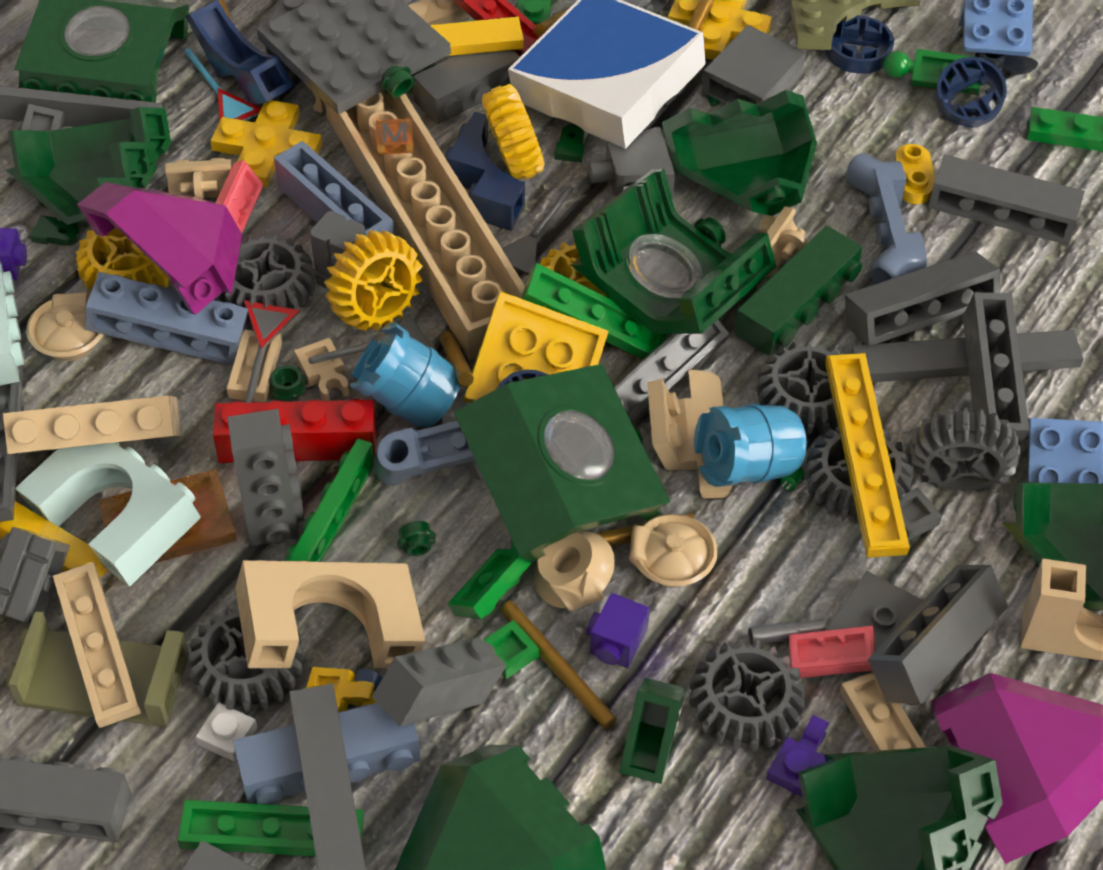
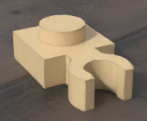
[294,338,349,401]

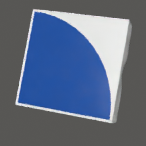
[508,0,705,149]

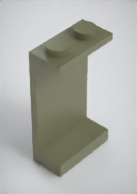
[6,611,189,728]

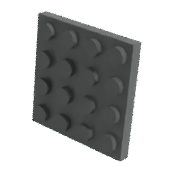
[257,0,451,114]

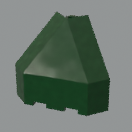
[662,90,817,216]
[6,107,172,225]
[1002,482,1103,611]
[395,744,606,870]
[796,745,1003,870]

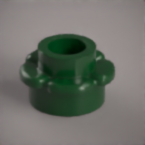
[381,65,414,98]
[694,217,726,247]
[269,365,306,401]
[397,521,436,556]

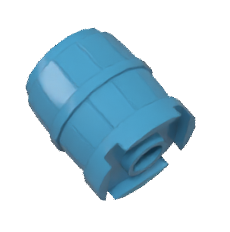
[350,322,460,428]
[694,404,807,487]

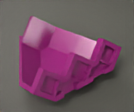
[77,182,243,315]
[931,673,1103,864]

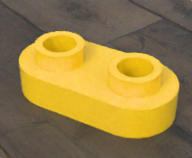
[894,144,935,205]

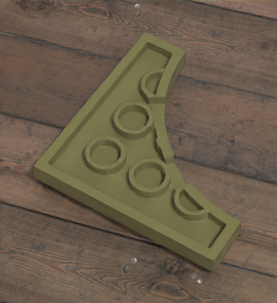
[788,0,921,50]

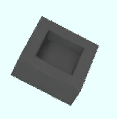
[21,104,65,131]
[899,487,942,541]

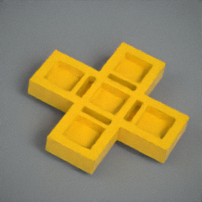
[668,0,772,60]
[211,100,323,188]

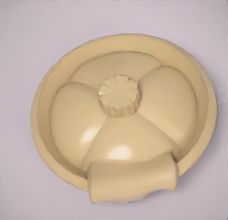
[26,292,104,361]
[629,514,717,587]
[533,531,615,612]

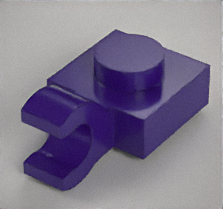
[766,715,829,798]

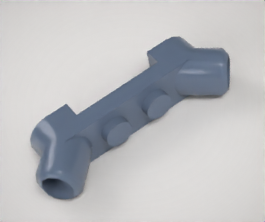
[846,153,927,284]
[374,419,554,485]

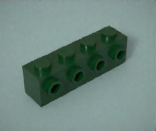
[734,225,863,355]

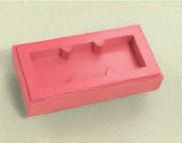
[216,160,264,233]
[789,626,876,678]

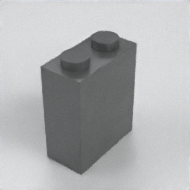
[702,25,805,106]

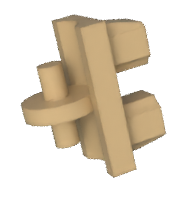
[165,158,231,199]
[758,207,808,277]

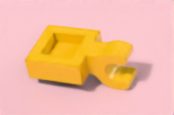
[306,667,377,713]

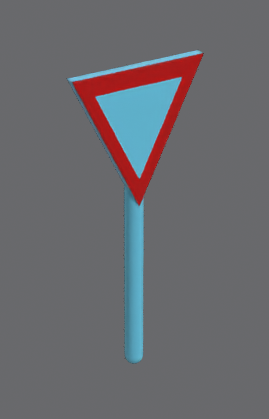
[185,48,262,122]

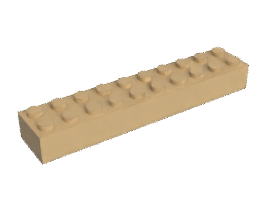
[325,91,525,360]

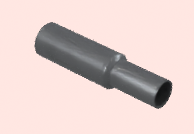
[748,619,826,646]

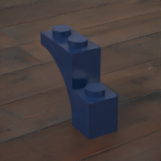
[185,0,294,105]
[444,112,525,231]

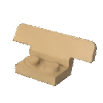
[647,369,732,499]

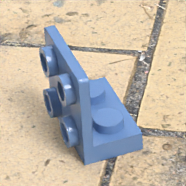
[958,0,1033,56]
[1025,418,1103,483]

